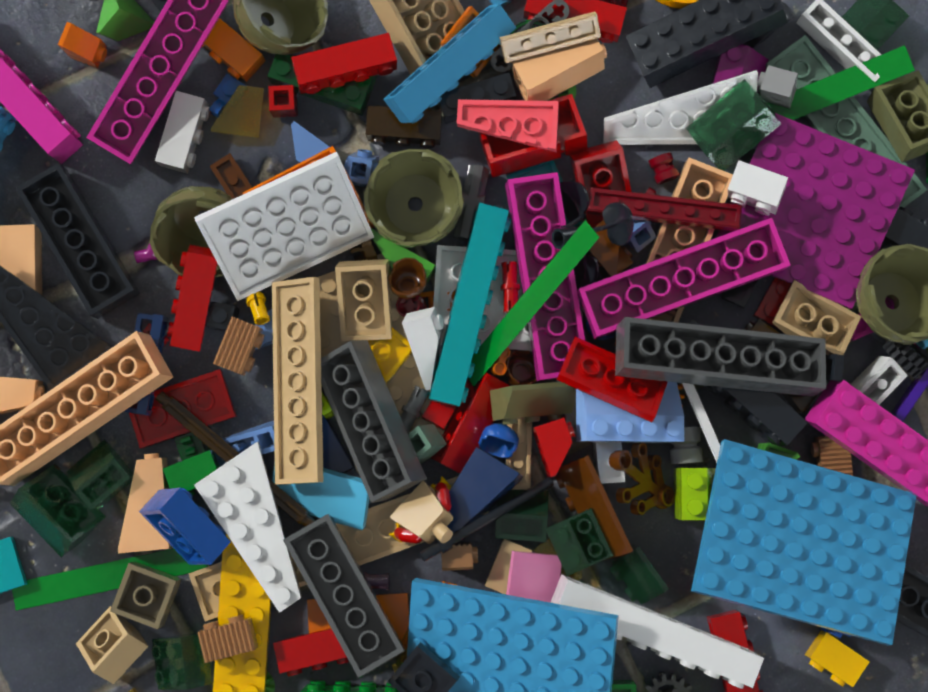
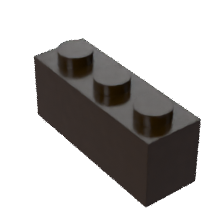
[365,106,442,148]

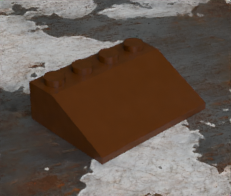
[554,455,633,562]

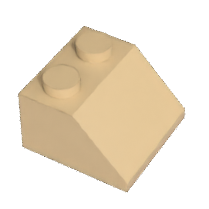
[76,606,148,684]

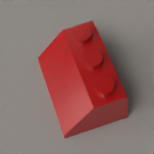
[532,418,575,477]

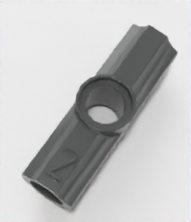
[454,165,490,242]

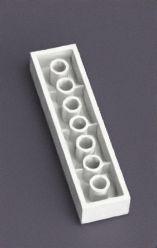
[550,574,764,689]

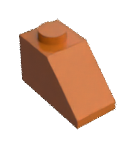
[58,22,107,68]

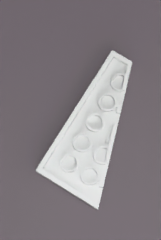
[603,70,758,145]
[194,441,302,613]

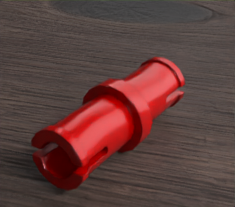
[500,261,520,313]

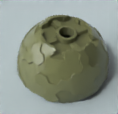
[233,0,328,55]
[364,149,464,247]
[149,186,233,278]
[856,244,928,345]

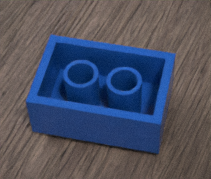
[139,487,231,565]

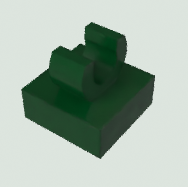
[174,432,206,461]

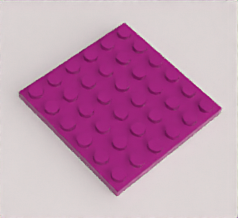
[716,112,915,310]

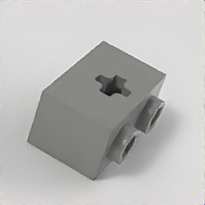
[757,65,798,109]

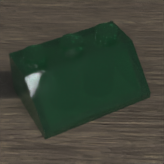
[686,79,781,171]
[10,464,106,558]

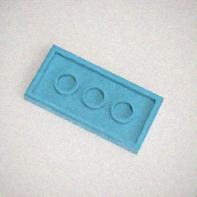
[272,461,369,530]

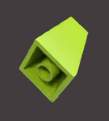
[673,468,716,520]

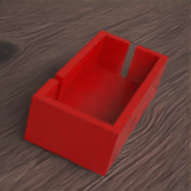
[478,94,587,178]

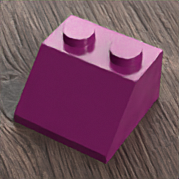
[711,44,769,106]

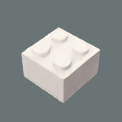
[728,161,788,216]

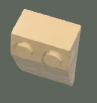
[335,259,392,341]
[773,280,861,355]

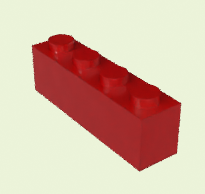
[523,0,627,43]
[291,33,397,94]
[167,244,218,352]
[431,373,510,473]
[706,610,763,692]
[273,628,349,676]

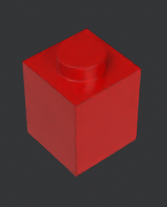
[268,85,298,118]

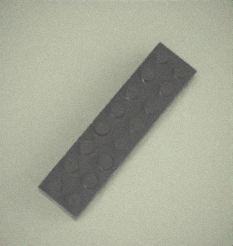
[615,317,826,397]

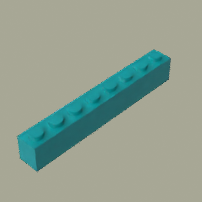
[429,203,511,407]

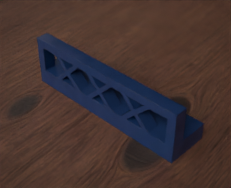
[123,313,168,416]

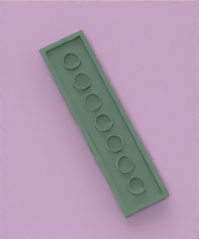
[765,35,927,208]

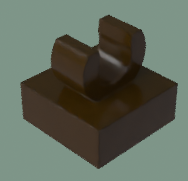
[350,239,378,261]

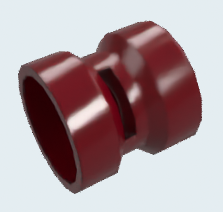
[648,152,680,185]
[396,295,427,317]

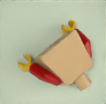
[389,476,453,544]

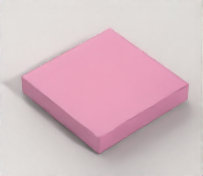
[506,551,563,602]

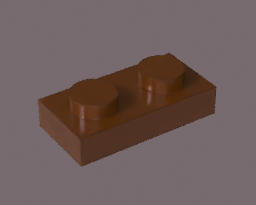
[210,153,252,199]

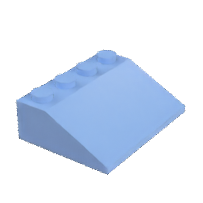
[576,382,684,443]

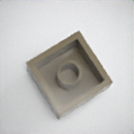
[110,561,182,629]

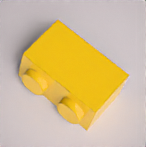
[805,630,870,687]

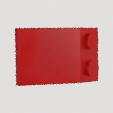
[569,140,632,228]

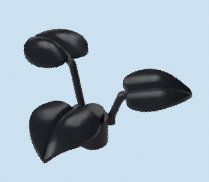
[551,181,634,291]

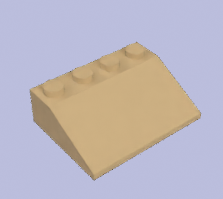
[369,0,464,74]

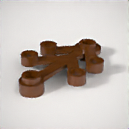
[609,443,675,515]

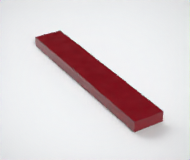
[587,187,742,231]

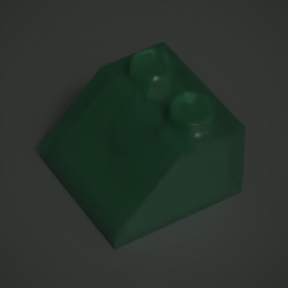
[842,0,910,50]
[609,544,669,605]

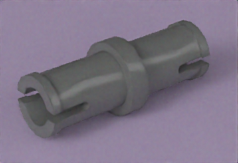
[400,386,429,434]

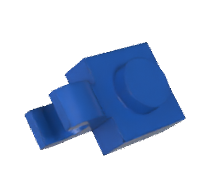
[209,74,248,119]

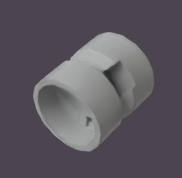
[669,427,703,464]

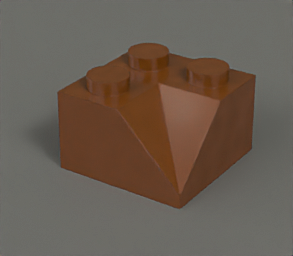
[587,220,633,279]

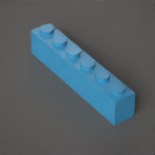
[383,4,516,124]

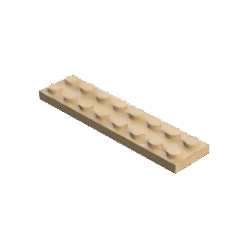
[272,277,323,485]

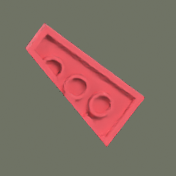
[457,100,559,153]

